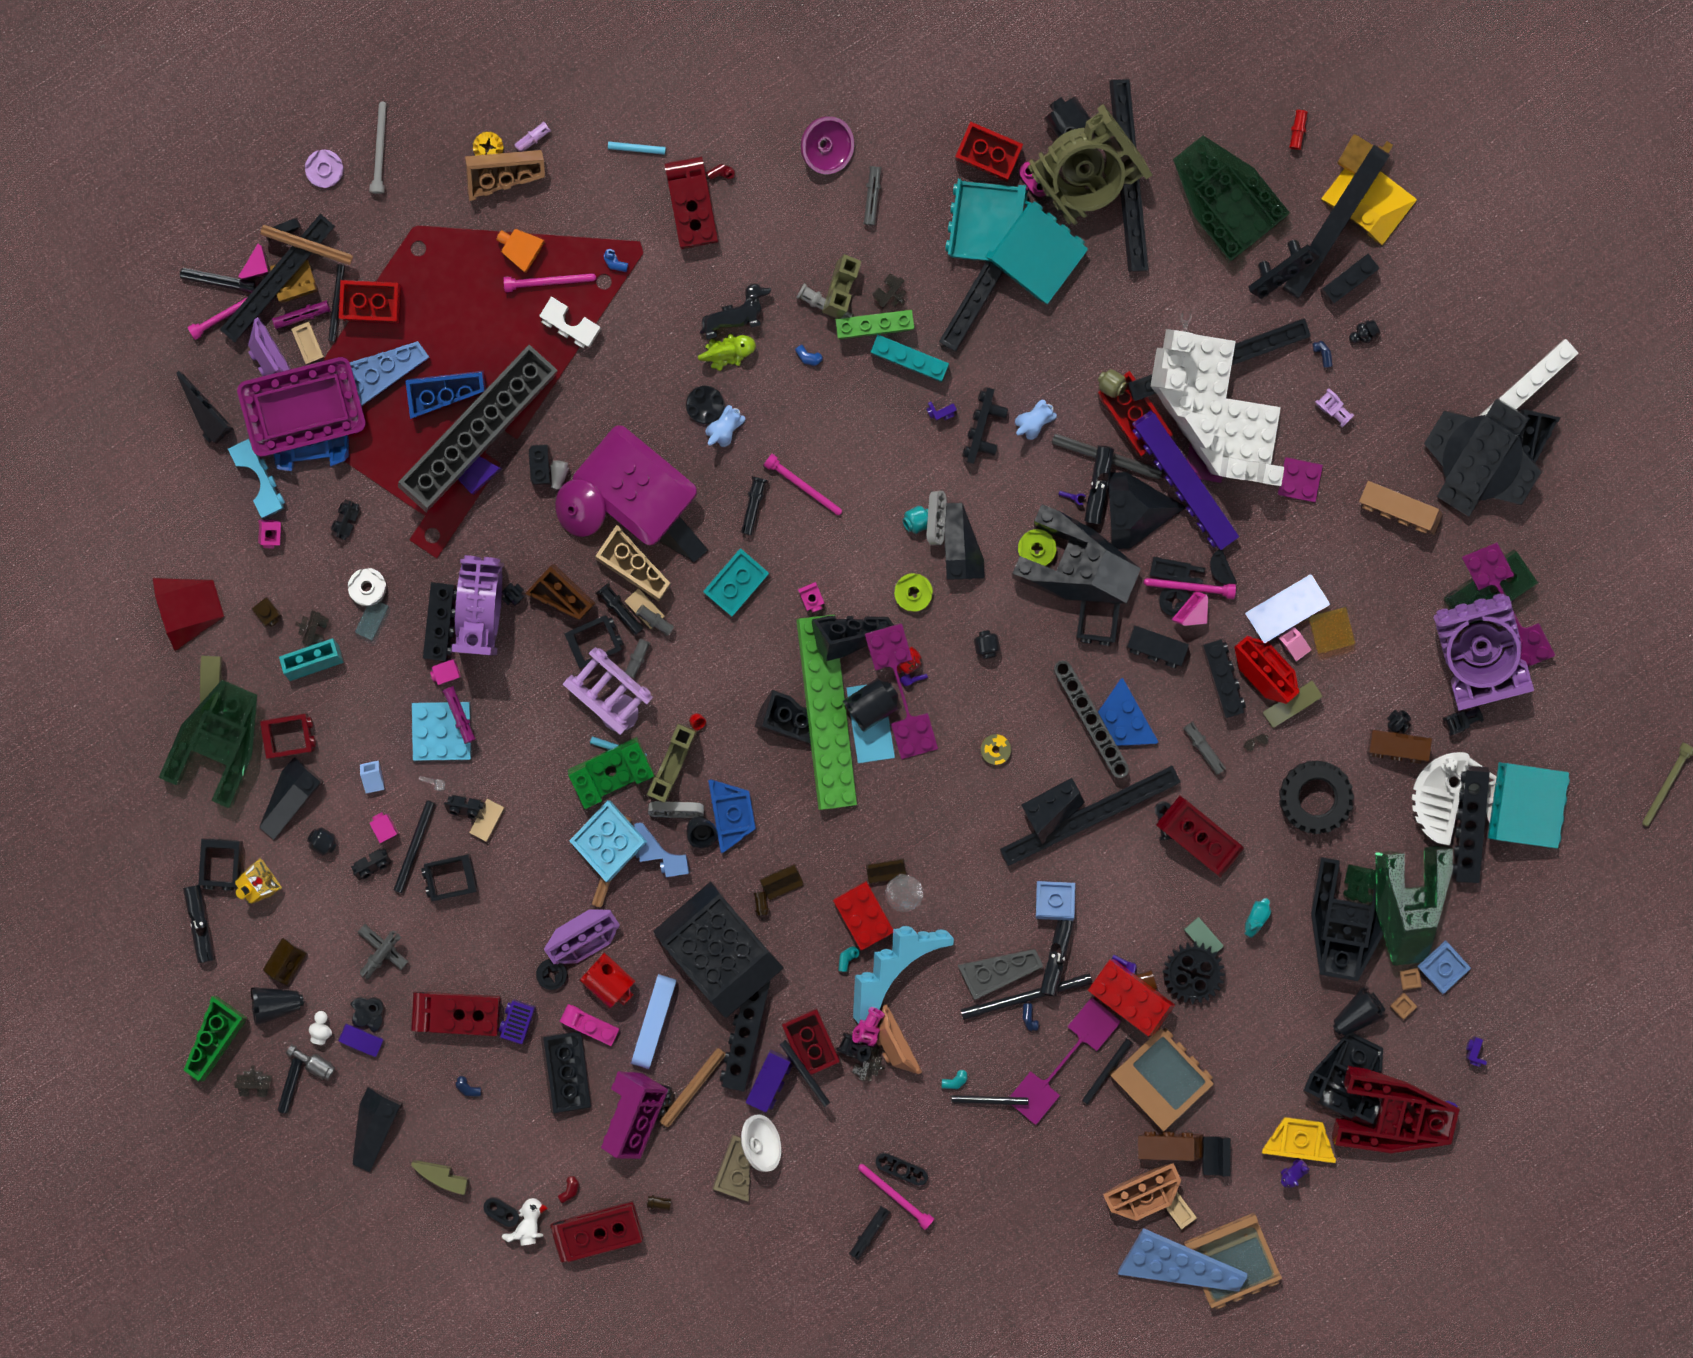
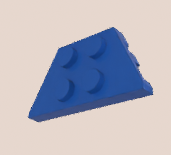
[1098,678,1159,746]
[708,779,756,853]

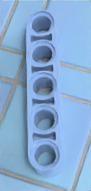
[631,974,677,1069]

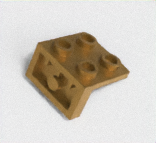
[1337,134,1393,174]
[270,259,318,303]

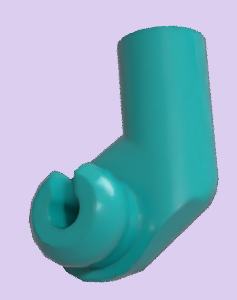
[838,946,860,972]
[941,1070,968,1089]

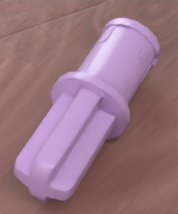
[515,121,551,152]

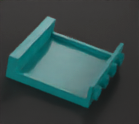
[945,178,1028,262]
[985,201,1088,304]
[1488,762,1570,848]

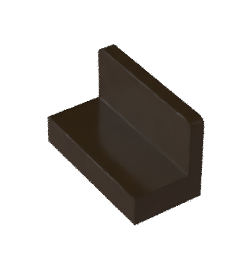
[866,858,907,883]
[760,864,804,900]
[263,938,307,985]

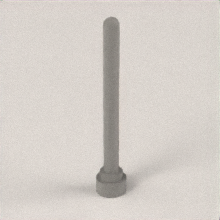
[369,101,386,194]

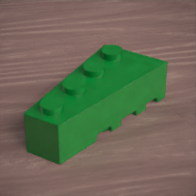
[184,996,248,1081]

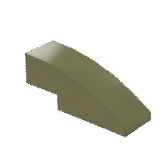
[200,656,222,714]
[1262,680,1323,728]
[411,1160,469,1195]

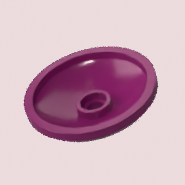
[801,116,854,174]
[555,479,606,537]

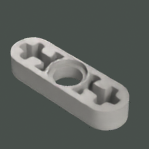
[927,490,947,545]
[648,801,704,818]

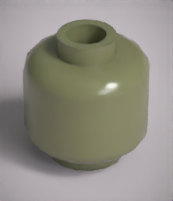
[1098,369,1128,398]

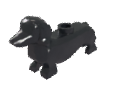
[699,284,772,339]

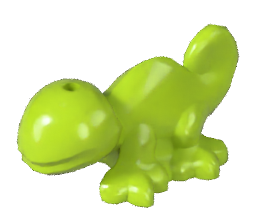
[698,333,756,371]

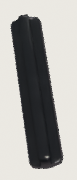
[277,1058,303,1114]

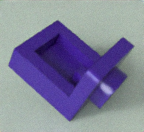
[926,402,957,421]
[1466,1036,1487,1067]

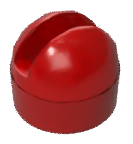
[689,713,706,730]

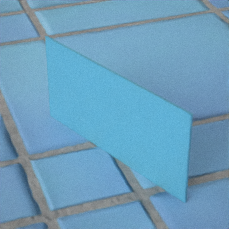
[846,685,895,763]

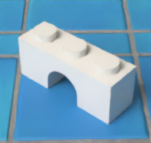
[540,297,602,348]

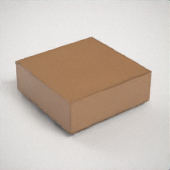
[1399,968,1422,990]
[1390,992,1417,1020]

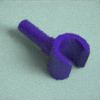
[1059,491,1086,505]
[900,674,928,686]
[1112,955,1137,974]

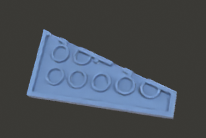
[350,341,430,407]
[1118,1228,1247,1292]

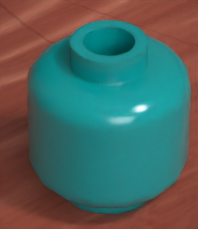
[902,506,928,534]

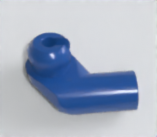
[604,249,628,272]
[795,344,823,366]

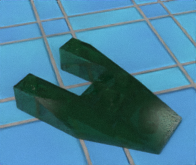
[158,679,258,808]
[1375,846,1453,966]

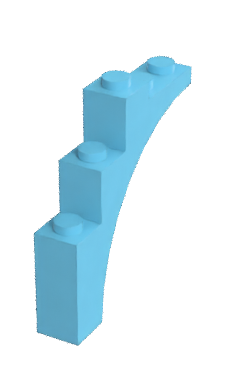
[853,926,954,1024]

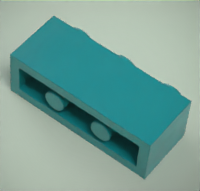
[279,638,344,681]

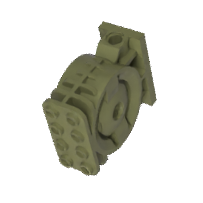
[1028,104,1152,225]

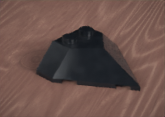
[1108,472,1186,549]

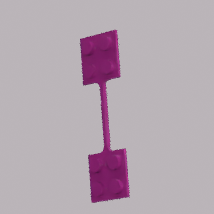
[1187,443,1323,502]
[1462,542,1555,667]
[865,623,938,759]
[1009,997,1121,1125]

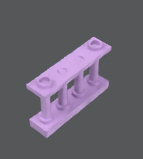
[563,647,653,735]

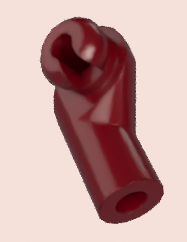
[706,164,735,181]
[558,1176,579,1204]

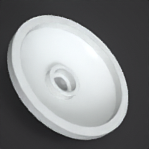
[741,1115,781,1172]

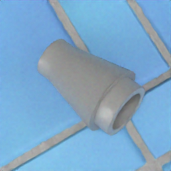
[550,460,569,489]

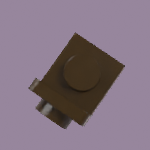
[252,597,281,627]

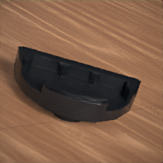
[1210,549,1237,584]

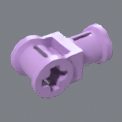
[1315,388,1354,427]

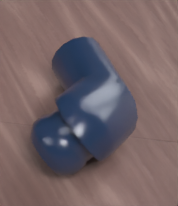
[1312,341,1333,367]
[1023,1003,1039,1032]
[455,1076,481,1097]

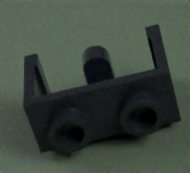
[529,445,551,485]

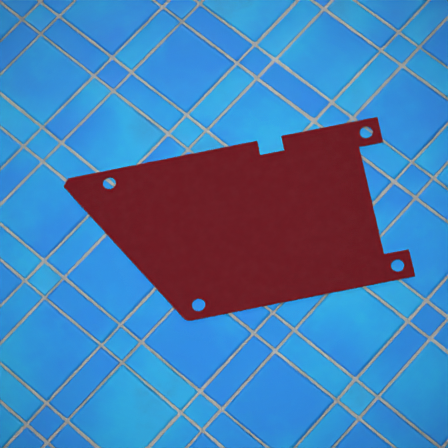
[322,226,644,559]

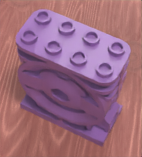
[452,555,504,655]
[1434,594,1534,710]

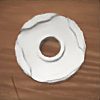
[348,568,387,606]

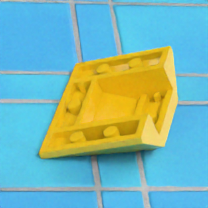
[1321,168,1417,245]

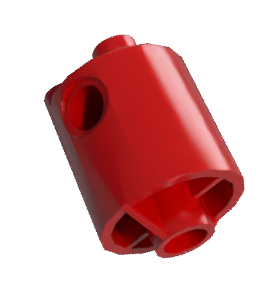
[579,953,636,1009]

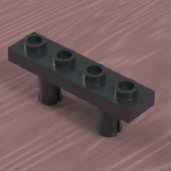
[1248,240,1320,299]
[962,387,1008,464]

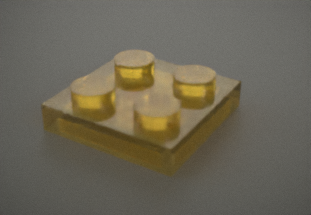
[1308,607,1355,654]

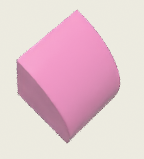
[1278,626,1311,661]

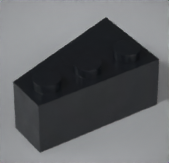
[1518,409,1561,463]
[1021,778,1085,844]

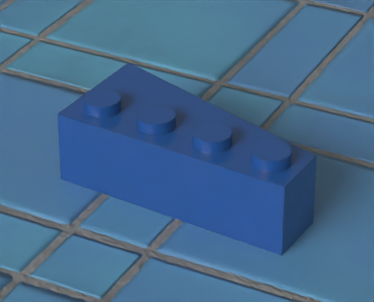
[406,371,486,419]

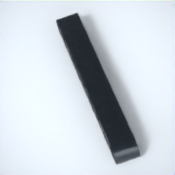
[1282,145,1390,299]

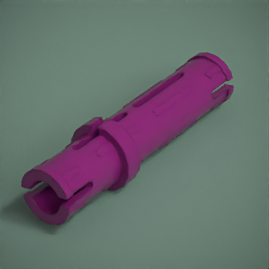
[272,300,331,330]
[442,686,476,744]

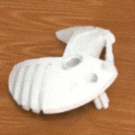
[1412,752,1497,845]

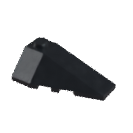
[176,371,233,444]
[944,503,985,580]
[659,516,708,562]
[812,616,894,661]
[754,690,811,745]
[259,757,324,840]
[352,1087,402,1172]

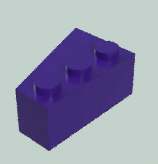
[459,457,502,495]
[746,1049,793,1112]

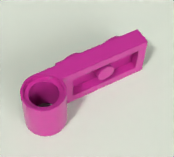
[560,1004,619,1046]

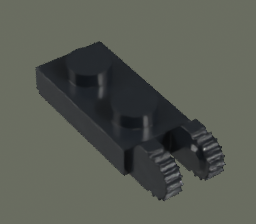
[1149,557,1206,584]

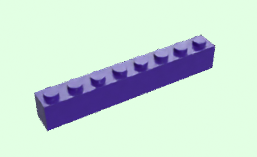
[1132,410,1239,550]

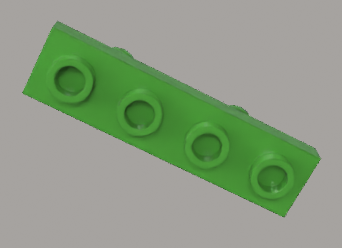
[835,310,914,339]

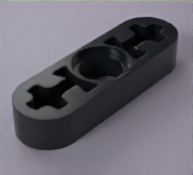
[875,1152,928,1186]

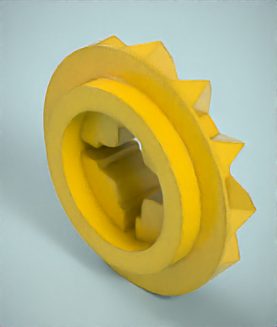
[473,132,503,156]

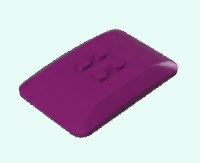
[237,357,365,456]
[573,425,697,545]

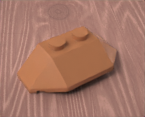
[876,1003,922,1074]
[1103,1163,1181,1221]

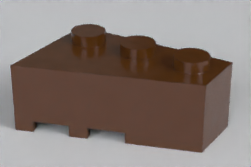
[1367,730,1432,764]
[1138,1131,1204,1161]

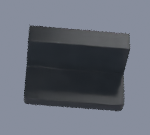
[1202,1136,1231,1177]

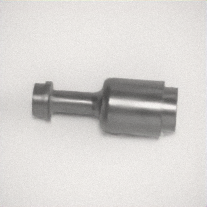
[286,1044,335,1081]

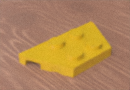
[1262,1117,1336,1163]

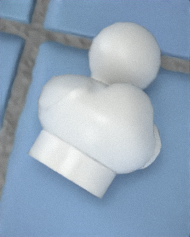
[309,1011,332,1045]

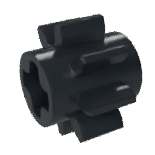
[501,583,525,606]
[1387,709,1411,734]

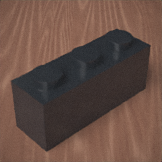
[1320,253,1380,305]
[1126,625,1189,668]

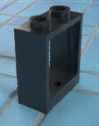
[1076,601,1120,646]
[564,615,624,669]
[198,838,242,891]
[421,854,478,901]

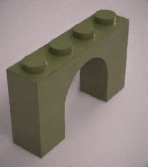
[647,723,697,803]

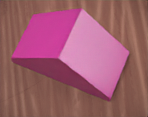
[238,244,270,280]
[1172,591,1208,626]

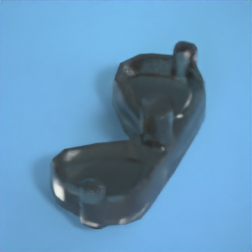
[1243,734,1269,752]

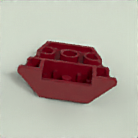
[153,578,225,651]

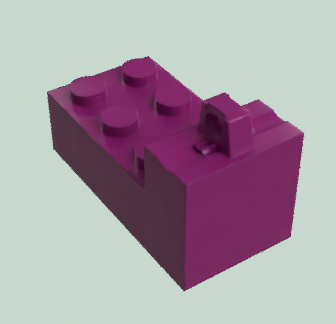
[601,1071,668,1159]

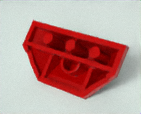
[1234,635,1300,704]

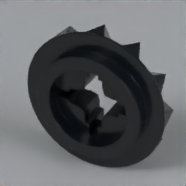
[1159,588,1190,616]
[536,959,567,990]

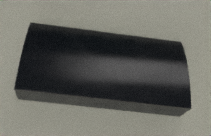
[541,1031,591,1113]

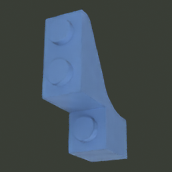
[634,823,689,877]

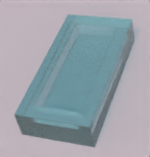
[355,602,389,641]

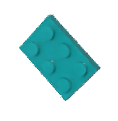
[703,548,769,616]

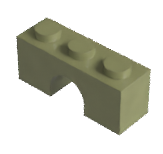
[822,254,861,319]

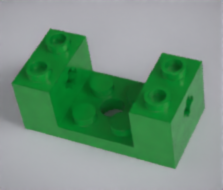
[568,737,654,809]

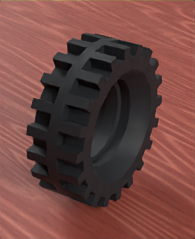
[1279,761,1354,834]

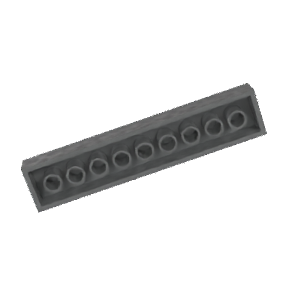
[398,345,557,513]

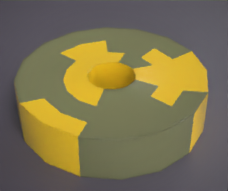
[980,734,1011,765]

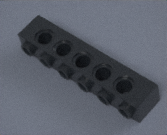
[1452,765,1490,883]
[719,980,771,1092]

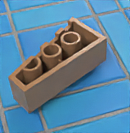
[465,150,545,201]
[1359,481,1443,535]

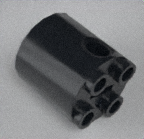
[1044,96,1091,138]
[843,678,899,732]

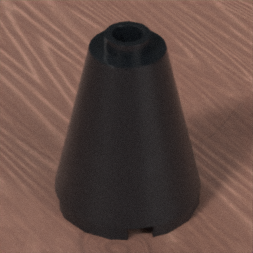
[1333,986,1388,1036]
[250,987,304,1025]

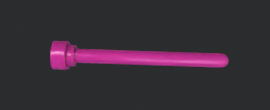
[504,274,596,292]
[187,297,248,340]
[763,454,842,515]
[1143,578,1236,599]
[858,1164,935,1230]

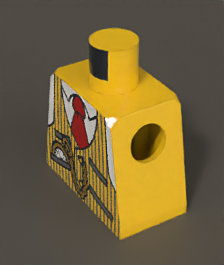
[235,858,282,904]

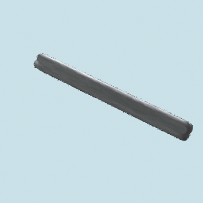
[1052,434,1162,479]

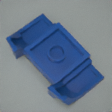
[273,435,349,471]

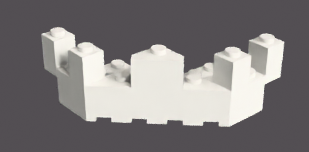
[1151,329,1284,486]

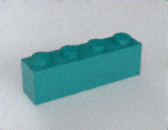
[870,335,949,383]

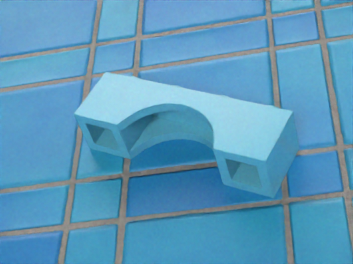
[228,439,285,519]

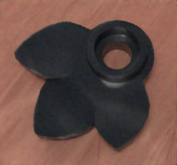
[350,997,384,1032]

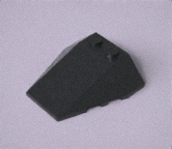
[1303,1033,1383,1125]

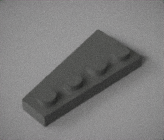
[958,949,1044,1000]

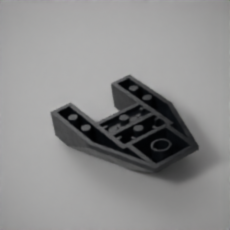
[1012,504,1141,604]
[1311,856,1397,981]

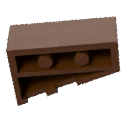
[525,564,596,620]

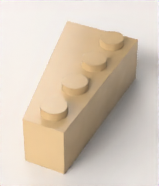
[595,525,670,601]

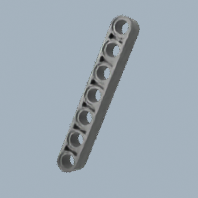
[1054,660,1129,778]

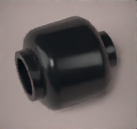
[974,630,1001,659]
[307,827,337,856]

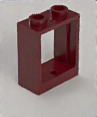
[260,713,316,759]

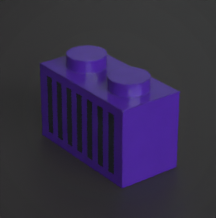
[499,999,535,1044]

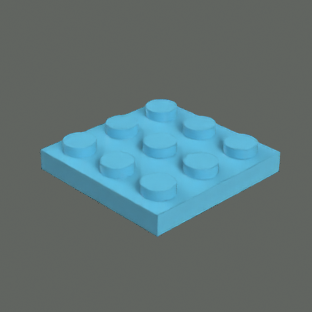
[412,702,471,760]
[569,801,647,882]

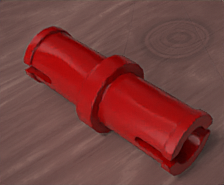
[1289,110,1308,150]

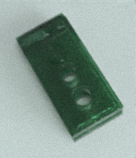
[1443,549,1538,629]

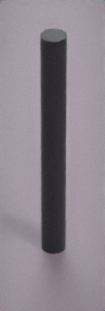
[328,265,345,342]
[1082,1038,1133,1105]
[780,1040,831,1107]
[952,1095,1029,1105]

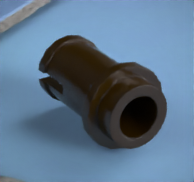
[754,891,770,916]
[647,1195,671,1211]

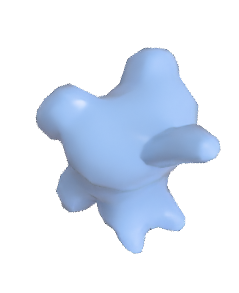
[1015,400,1057,440]
[705,405,746,447]

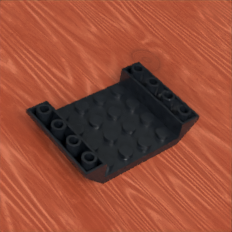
[653,881,784,1018]

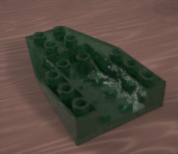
[1173,135,1290,263]

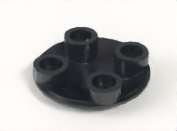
[686,385,724,424]

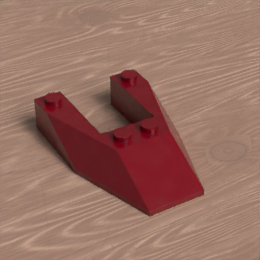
[1332,1066,1460,1153]

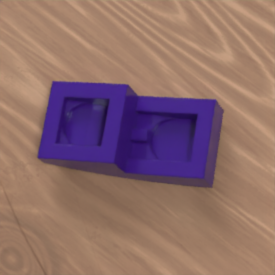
[338,1023,383,1057]

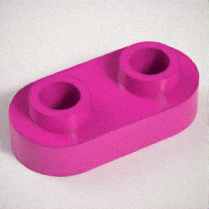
[1019,162,1046,197]

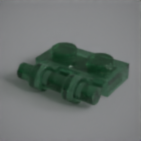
[1343,864,1378,903]

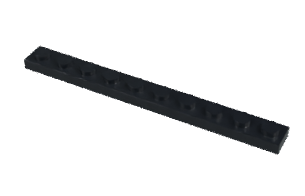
[1109,79,1149,272]
[1127,318,1311,401]
[1000,765,1181,866]

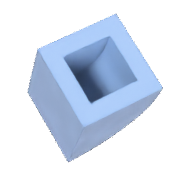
[360,760,384,793]

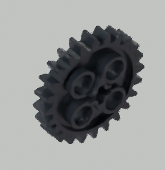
[1163,941,1225,1004]

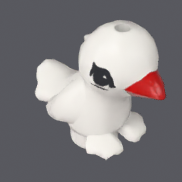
[502,1198,548,1246]

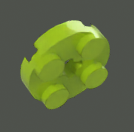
[1018,529,1056,566]
[894,573,933,612]

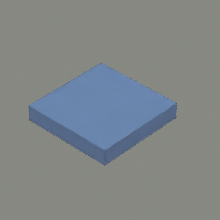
[1036,881,1075,921]
[1417,940,1471,994]

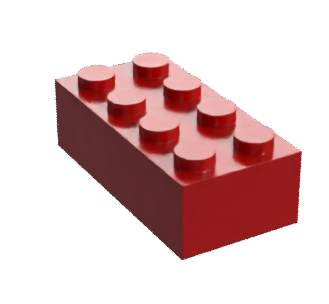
[1097,371,1173,457]
[1088,959,1175,1037]

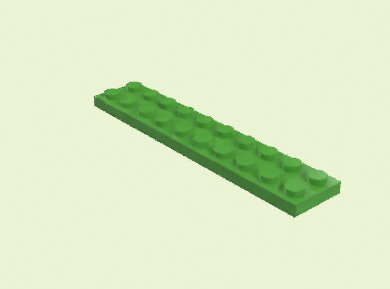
[796,615,857,810]

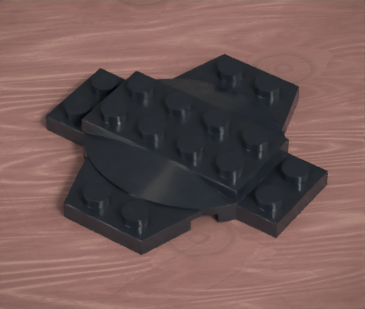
[1424,398,1543,517]

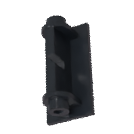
[331,499,360,540]
[444,795,486,819]
[351,848,393,881]

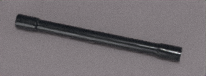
[960,973,1093,1020]

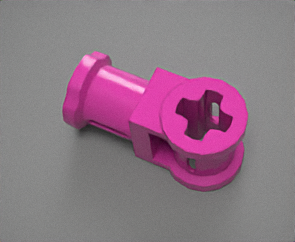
[852,1007,885,1046]

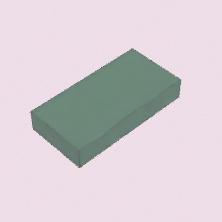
[1184,917,1223,953]

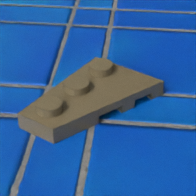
[712,1134,750,1202]

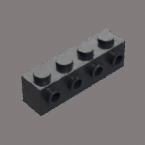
[423,582,457,661]
[1202,639,1246,718]

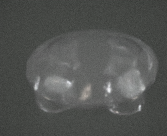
[885,874,923,912]

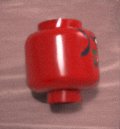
[897,646,922,674]

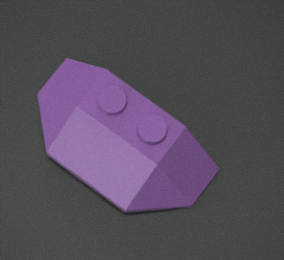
[248,317,291,376]
[544,910,620,964]

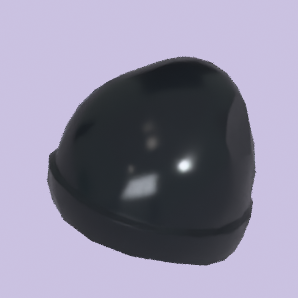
[686,817,718,848]

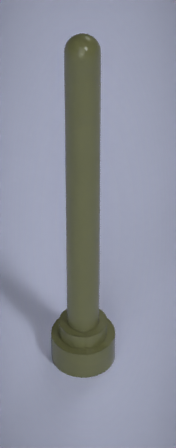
[1642,742,1693,827]

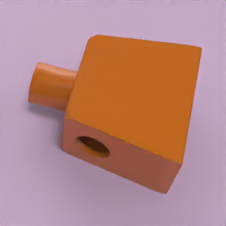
[496,229,545,273]

